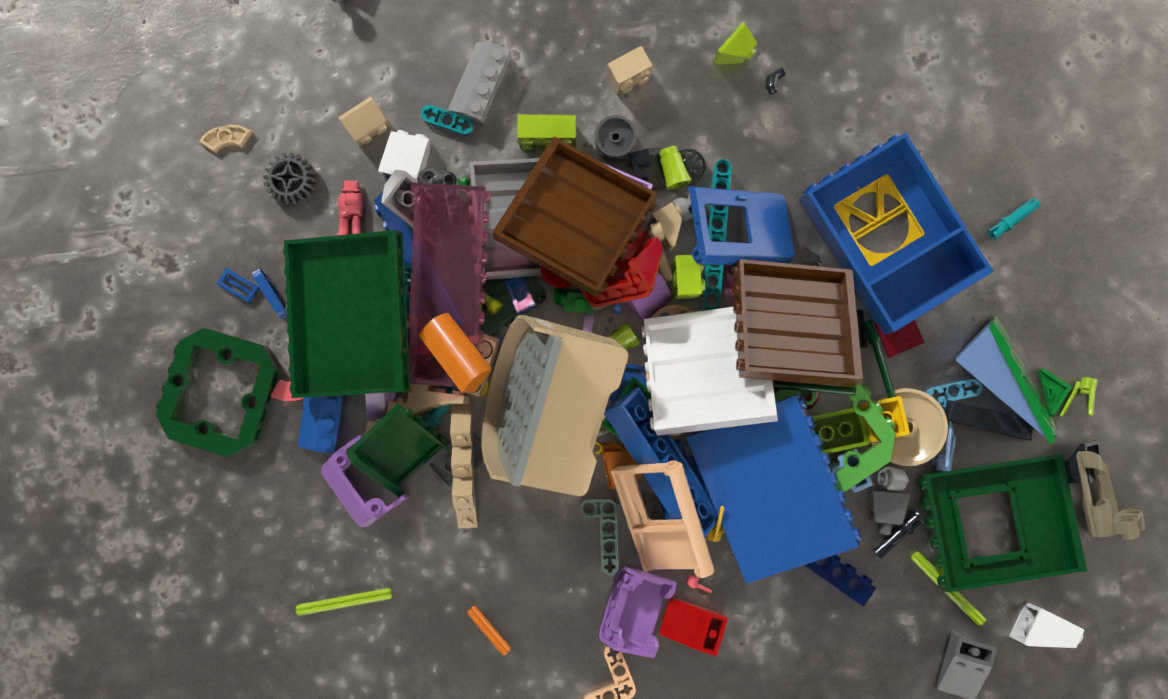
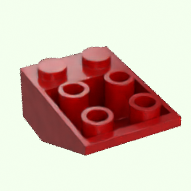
[658,597,728,657]

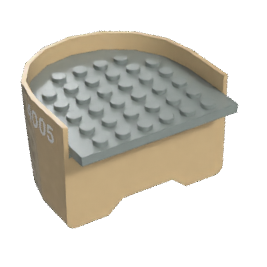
[481,315,628,496]

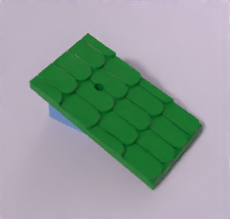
[956,315,1057,445]

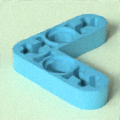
[926,379,982,442]

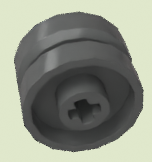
[594,115,637,163]

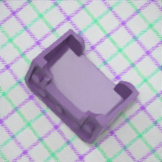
[599,566,677,658]

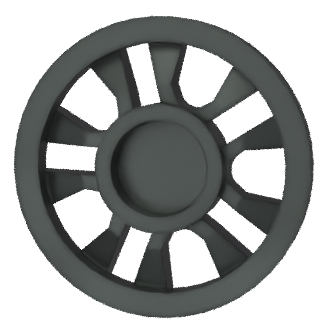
[678,149,706,184]

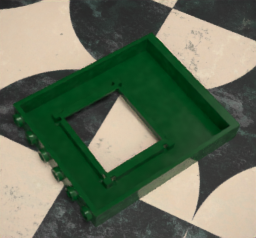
[918,454,1087,593]

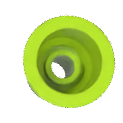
[659,146,692,190]
[608,322,641,350]

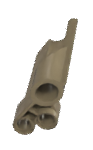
[1076,451,1146,540]

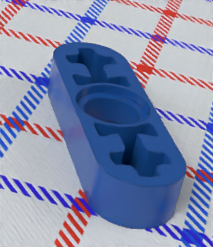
[252,268,288,320]

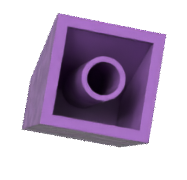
[626,272,673,323]

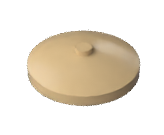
[871,388,948,466]

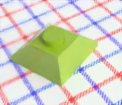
[713,22,757,65]

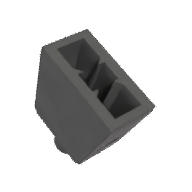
[868,489,910,535]

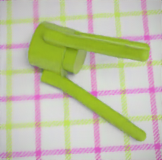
[1060,377,1098,417]

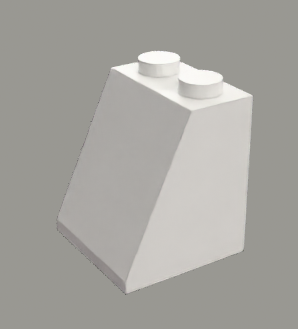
[378,130,431,185]
[1009,601,1084,648]

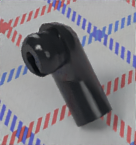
[765,67,786,95]

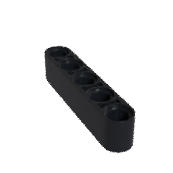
[944,400,1034,441]

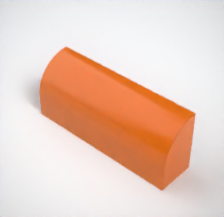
[419,313,492,393]

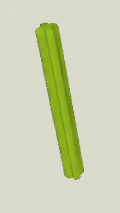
[911,551,986,626]
[296,588,392,616]

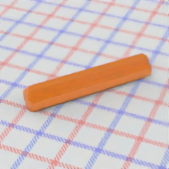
[467,606,511,656]

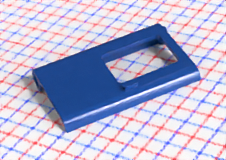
[688,186,795,265]

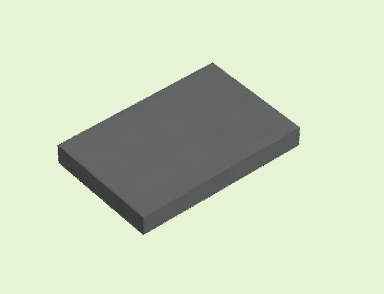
[424,432,484,492]

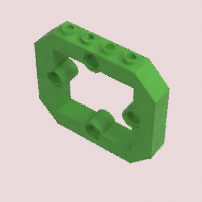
[774,382,896,493]

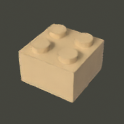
[607,46,653,95]

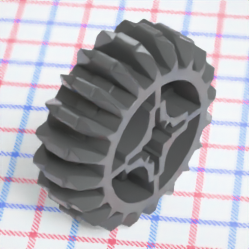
[263,153,316,205]

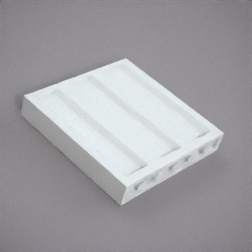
[642,307,778,436]

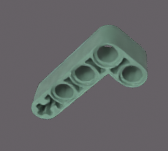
[580,498,619,576]

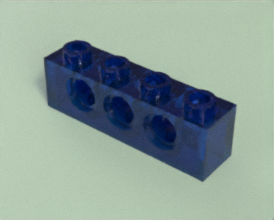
[804,555,876,607]

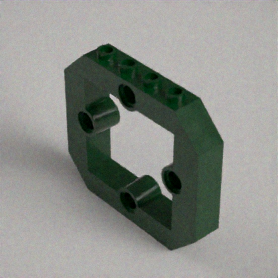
[156,328,280,457]

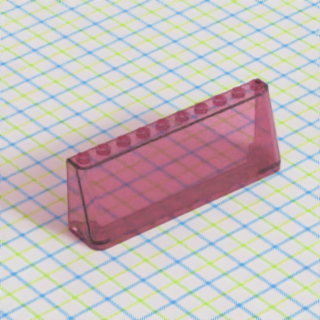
[409,182,490,387]

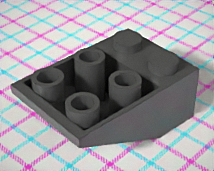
[936,632,998,699]

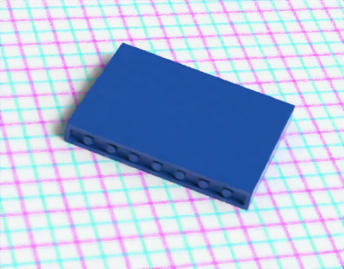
[686,393,862,584]

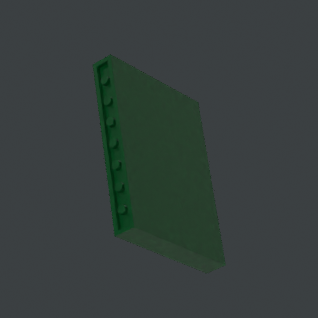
[283,230,411,398]

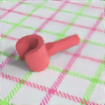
[687,575,712,594]

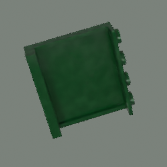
[345,403,450,498]

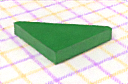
[1038,368,1072,417]

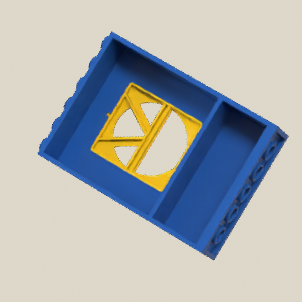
[799,133,994,335]

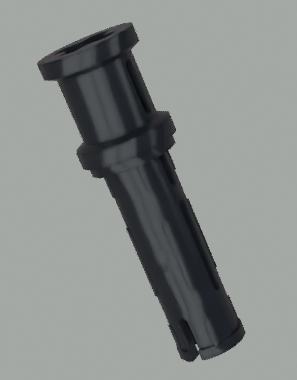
[873,509,926,559]

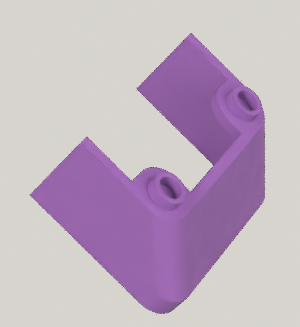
[321,434,410,527]

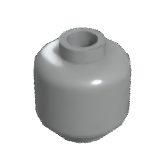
[878,467,909,493]

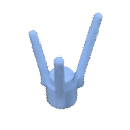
[931,428,956,471]

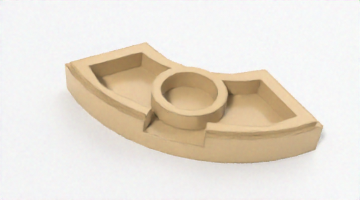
[198,125,253,153]

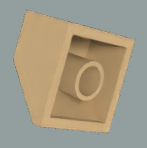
[338,97,390,146]
[650,202,683,253]

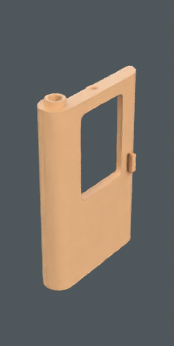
[611,461,715,578]

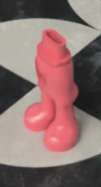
[334,181,363,236]

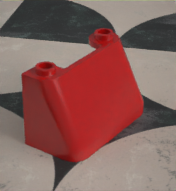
[580,237,663,307]

